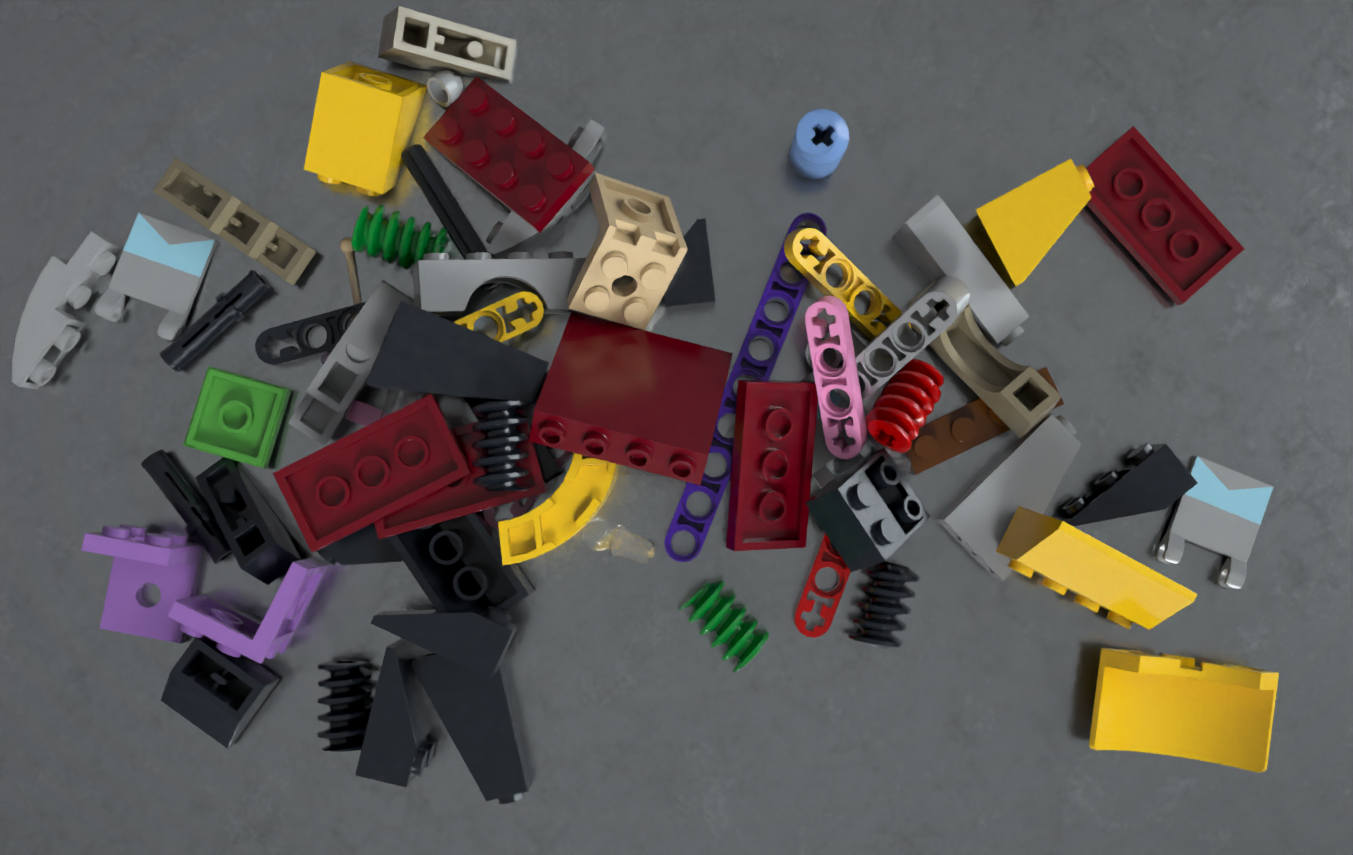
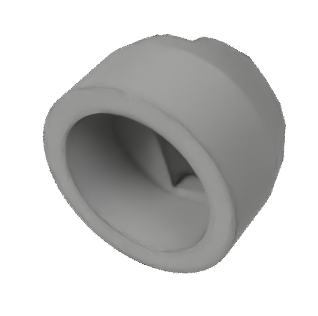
[427,70,464,107]

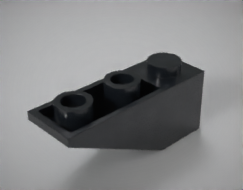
[1059,443,1198,526]

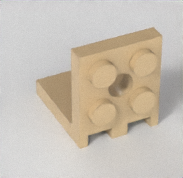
[567,173,688,330]

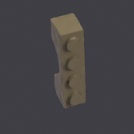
[908,276,1061,439]

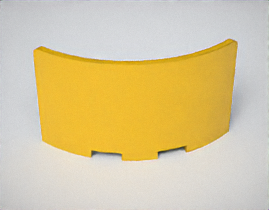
[498,453,621,566]
[1089,648,1279,773]

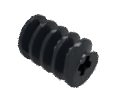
[472,401,529,491]
[848,561,920,649]
[317,660,372,752]

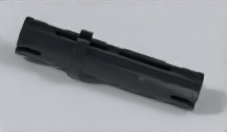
[160,270,271,372]
[141,450,233,564]

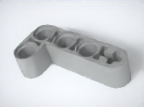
[805,276,970,402]

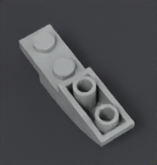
[486,119,607,259]
[12,231,121,389]
[288,280,414,446]

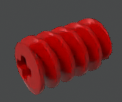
[865,359,944,453]

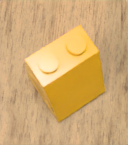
[303,61,427,196]
[976,159,1094,287]

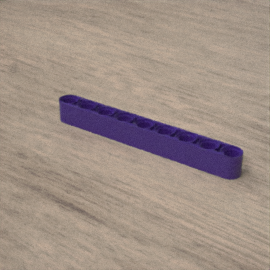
[664,213,827,562]

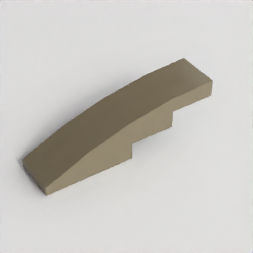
[153,158,317,286]

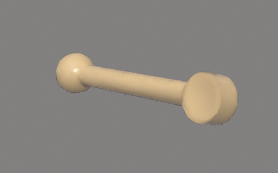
[340,237,362,320]

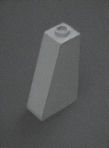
[892,195,1030,347]
[937,414,1082,581]

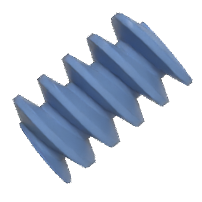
[789,109,849,180]

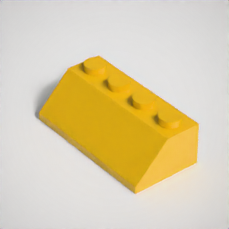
[996,506,1197,630]

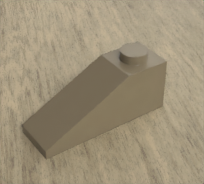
[378,6,516,82]

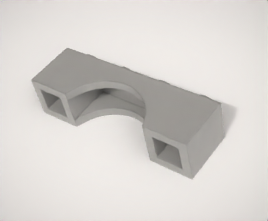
[412,251,586,317]

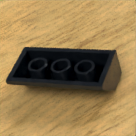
[388,511,534,612]

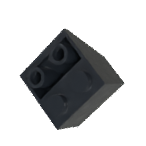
[806,447,930,573]
[161,635,279,749]

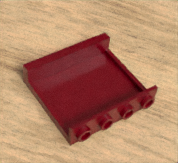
[529,312,733,485]

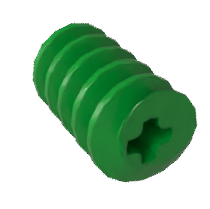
[351,205,447,270]
[678,579,769,673]

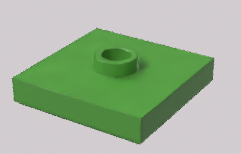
[183,366,291,469]

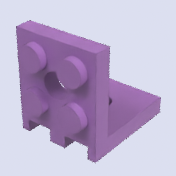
[81,524,205,644]
[167,557,329,663]

